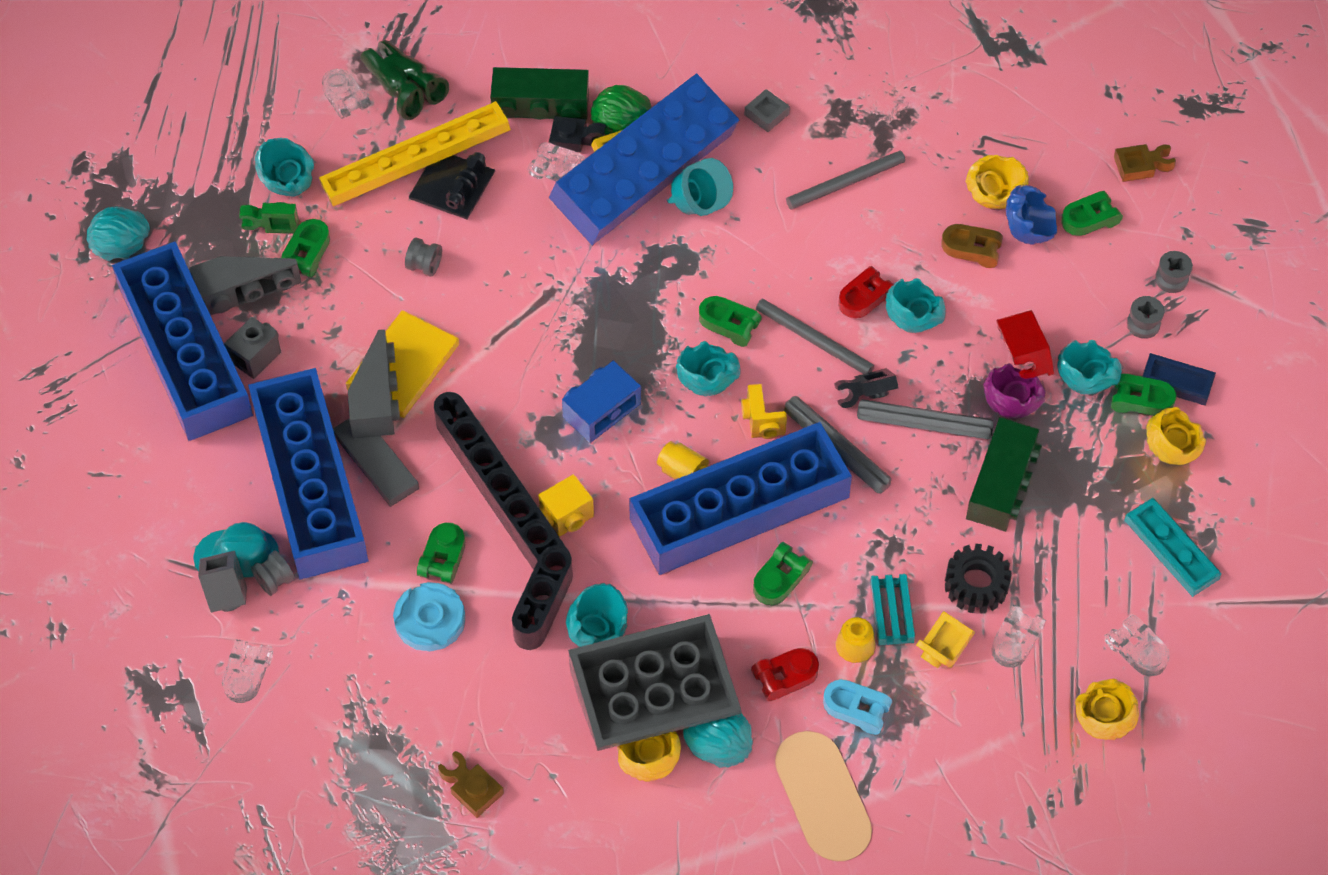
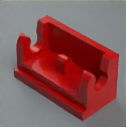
[996,310,1054,379]

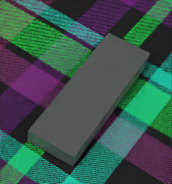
[333,418,419,507]

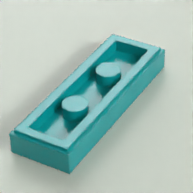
[1124,498,1222,597]

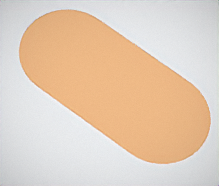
[775,731,872,861]

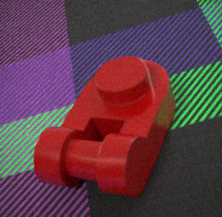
[838,266,894,319]
[751,648,819,701]

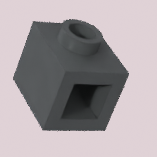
[224,317,281,379]
[198,551,247,613]

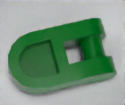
[1061,191,1123,236]
[281,219,330,277]
[699,296,762,347]
[1111,373,1176,416]
[417,522,465,584]
[753,542,813,605]

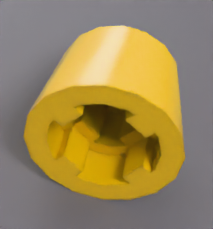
[835,617,876,663]

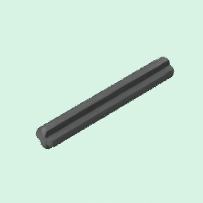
[784,396,892,494]
[857,400,994,439]

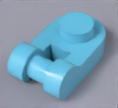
[823,679,892,735]

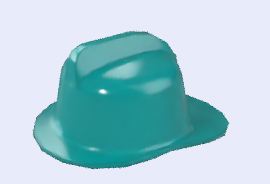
[667,158,733,216]
[193,522,279,578]

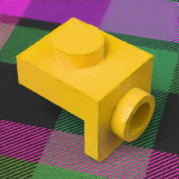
[741,384,787,439]
[916,611,975,669]

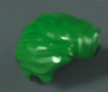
[591,85,652,135]

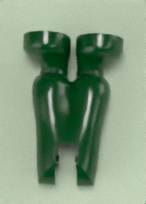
[360,39,449,120]

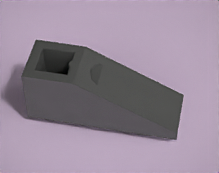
[189,256,301,315]
[348,329,400,438]

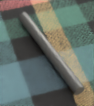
[786,150,905,210]
[756,298,874,374]

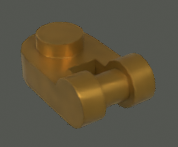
[941,224,1003,268]

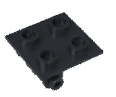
[409,152,495,220]

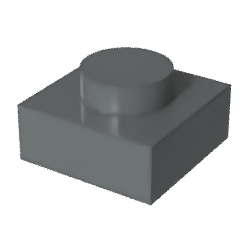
[744,89,790,132]

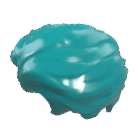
[255,137,314,197]
[86,206,150,261]
[885,278,946,333]
[1057,340,1122,395]
[676,341,741,397]
[566,583,628,647]
[683,713,753,768]

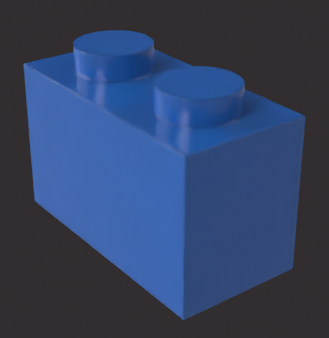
[562,360,641,443]

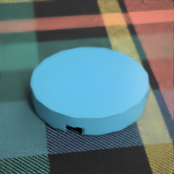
[393,582,466,652]

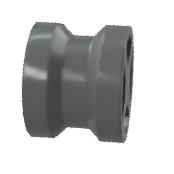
[405,237,442,277]
[1155,251,1193,293]
[1127,296,1165,338]
[251,550,295,596]

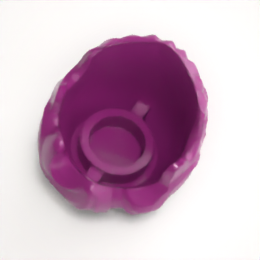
[983,363,1046,419]

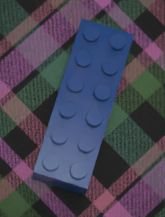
[549,73,740,246]
[112,241,253,441]
[248,368,369,580]
[629,422,852,575]

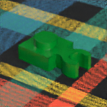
[239,202,300,234]

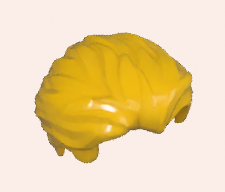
[965,155,1029,209]
[1146,407,1206,465]
[1075,678,1139,740]
[617,731,681,782]

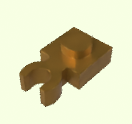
[1114,144,1176,182]
[438,751,504,818]

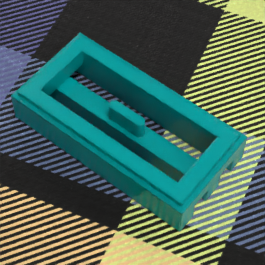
[870,574,915,645]

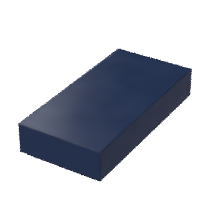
[1142,353,1216,406]

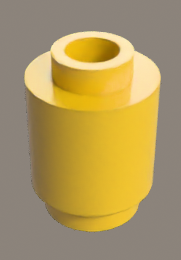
[657,441,709,480]

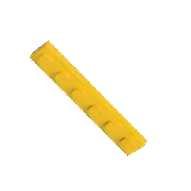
[319,101,511,207]

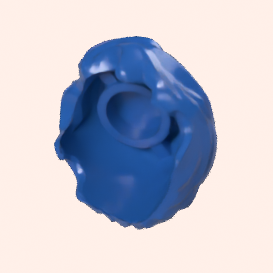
[1005,185,1057,245]

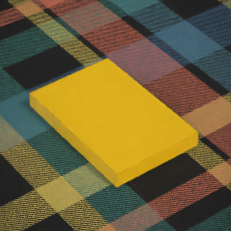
[346,310,459,418]

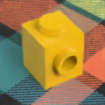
[538,474,594,537]

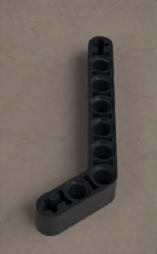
[434,392,573,650]

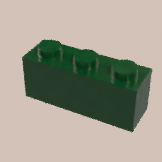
[490,67,589,120]
[966,417,1042,532]

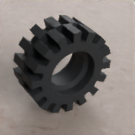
[945,544,1012,614]

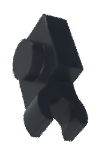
[549,116,606,152]
[834,368,898,408]

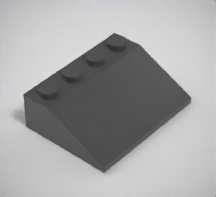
[568,614,742,751]

